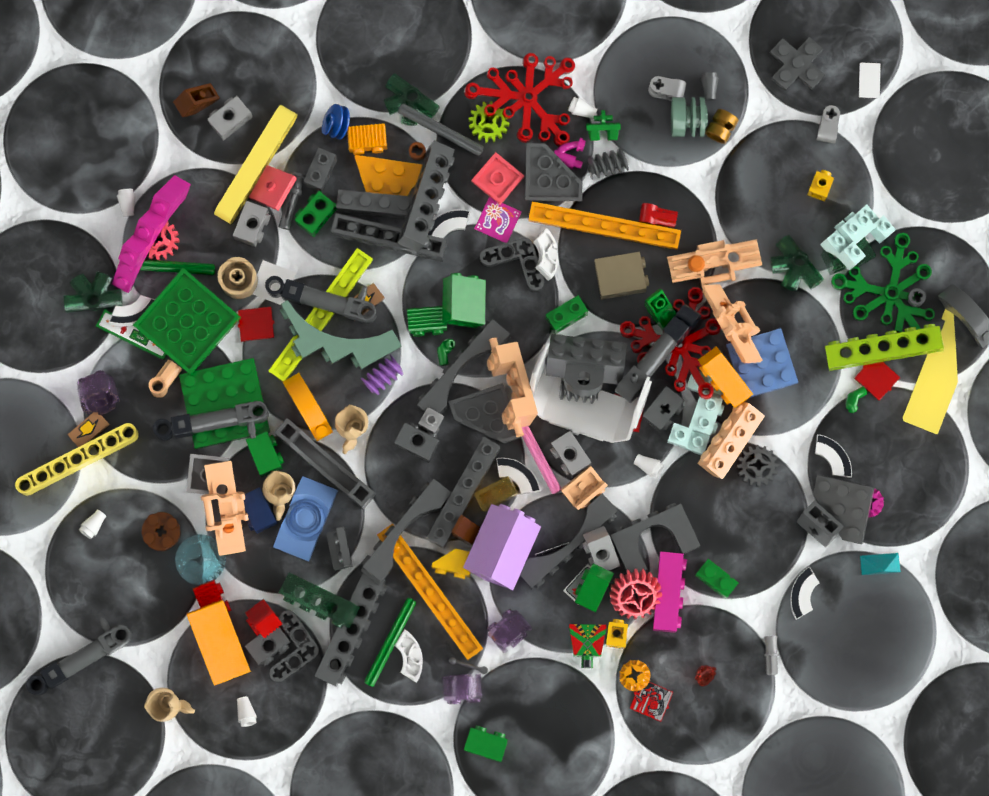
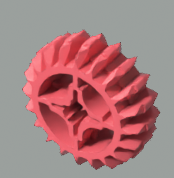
[609,568,662,620]

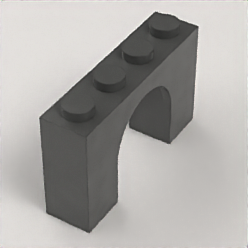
[610,503,700,574]

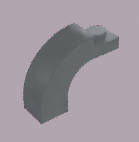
[938,284,989,348]

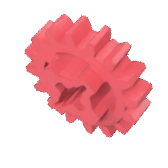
[148,221,180,261]

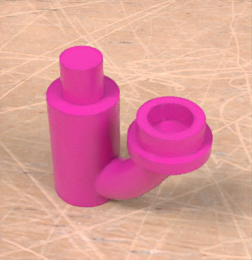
[554,138,586,169]

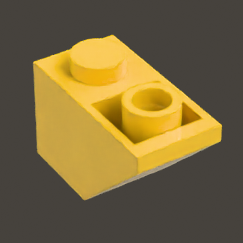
[431,549,471,579]

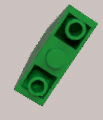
[644,288,676,331]

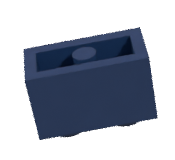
[243,487,278,534]

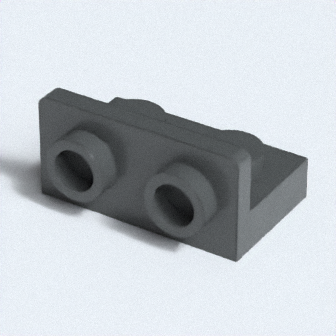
[326,526,353,570]

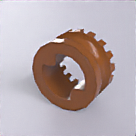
[409,142,426,161]

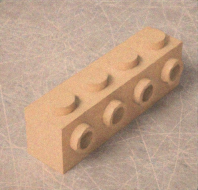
[697,402,765,479]

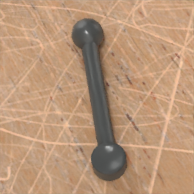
[448,657,488,674]

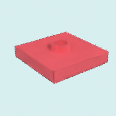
[471,152,525,205]
[249,165,297,211]

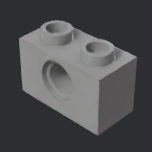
[208,96,253,141]
[233,201,271,247]
[550,431,591,477]
[582,526,620,570]

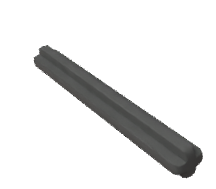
[398,104,484,156]

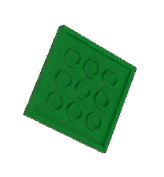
[133,268,241,375]
[179,358,270,449]

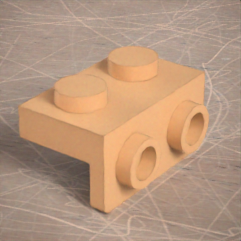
[560,465,608,510]

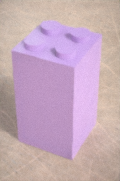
[463,504,541,590]

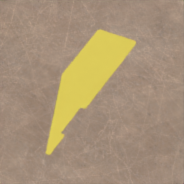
[903,309,958,434]

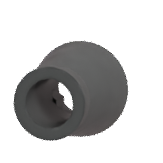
[700,72,719,100]

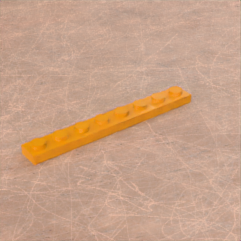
[528,202,681,250]
[377,524,483,660]

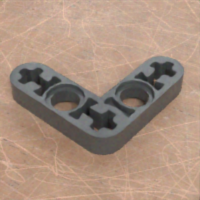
[480,238,544,292]
[269,610,319,682]

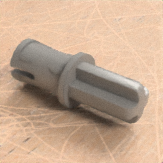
[764,636,779,675]

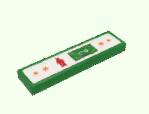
[96,309,167,360]

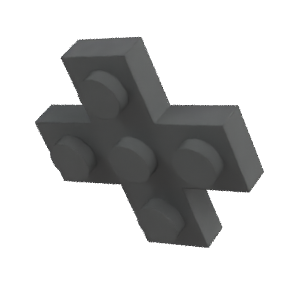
[770,37,825,91]

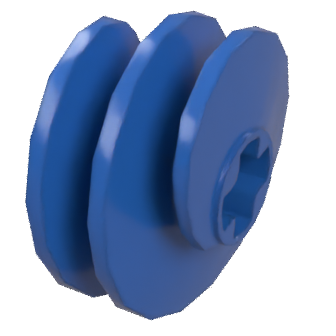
[322,104,350,140]

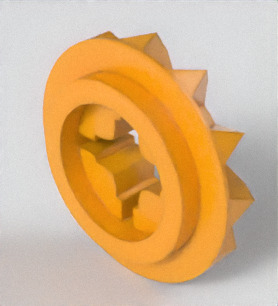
[619,660,650,691]

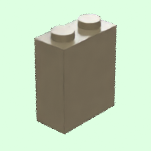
[594,252,649,300]

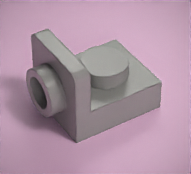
[418,408,444,435]

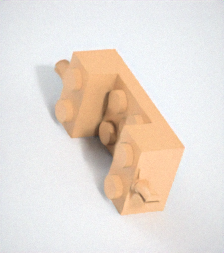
[487,338,538,437]

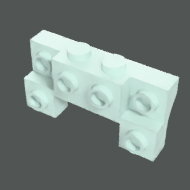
[820,205,896,270]
[667,371,725,455]

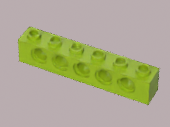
[825,324,944,371]

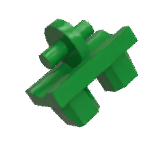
[586,110,621,141]

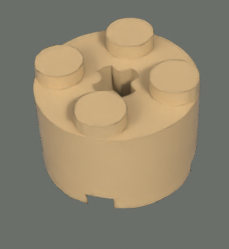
[218,257,258,299]

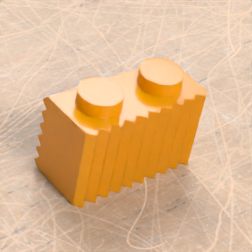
[347,123,387,155]

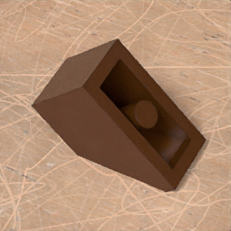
[173,83,220,117]
[451,515,481,546]

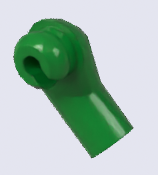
[437,339,455,366]
[845,386,867,413]

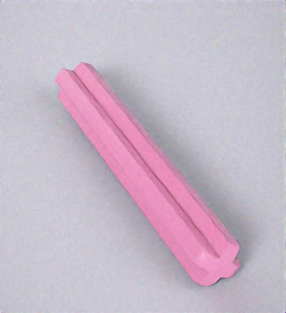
[522,426,561,494]

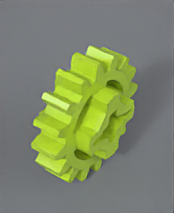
[469,101,509,143]

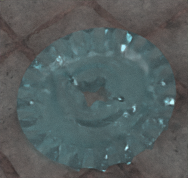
[175,535,226,585]

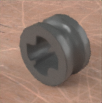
[907,288,926,307]

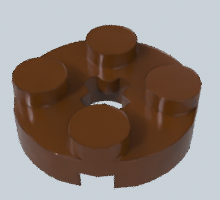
[142,512,181,551]

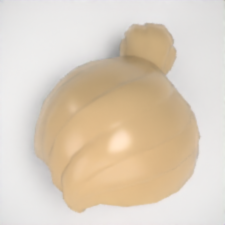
[335,404,369,454]
[262,471,296,521]
[144,688,195,722]

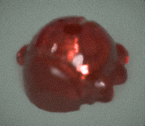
[695,665,716,686]

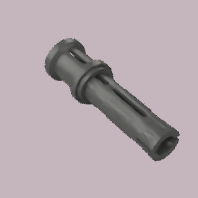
[278,172,306,230]

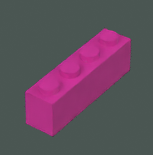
[653,552,687,633]

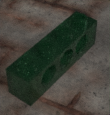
[279,573,360,629]

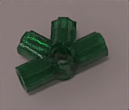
[383,73,440,126]
[770,235,824,291]
[64,272,123,313]

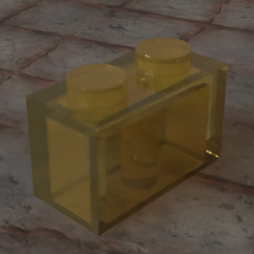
[474,476,519,512]

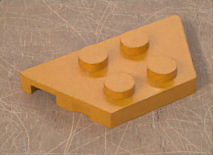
[355,155,422,196]

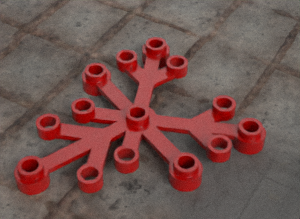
[464,53,575,147]
[620,287,721,399]

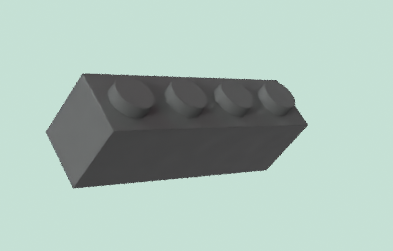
[336,189,412,220]

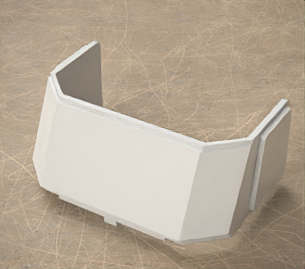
[530,343,652,443]

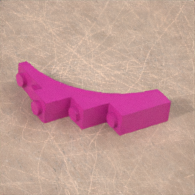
[112,175,191,293]

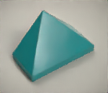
[860,553,901,575]

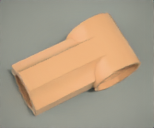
[149,359,182,398]

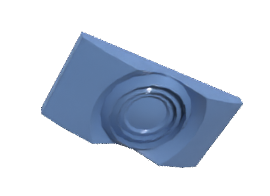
[273,476,338,562]

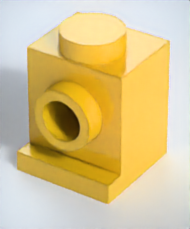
[807,170,834,202]
[606,619,628,649]

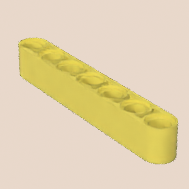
[214,105,298,224]
[15,423,139,496]

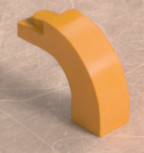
[283,373,333,441]

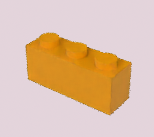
[698,346,753,408]

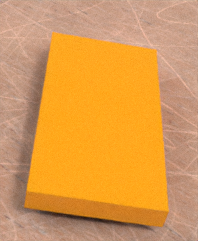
[186,600,251,686]

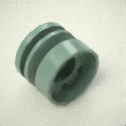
[671,97,708,137]

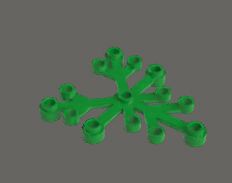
[831,233,935,344]

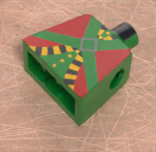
[569,624,606,668]

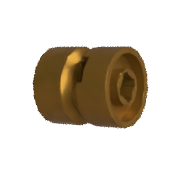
[705,109,739,144]

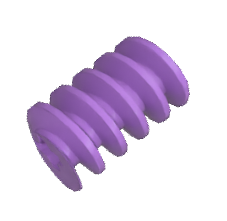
[361,355,404,395]

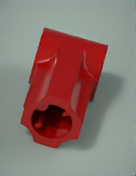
[638,203,678,229]

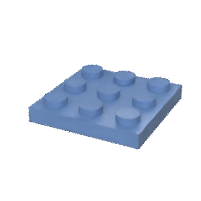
[726,328,798,398]

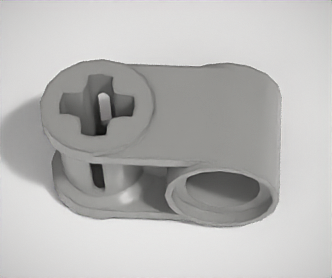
[648,76,686,101]
[816,105,840,144]

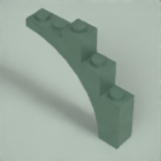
[279,300,402,370]

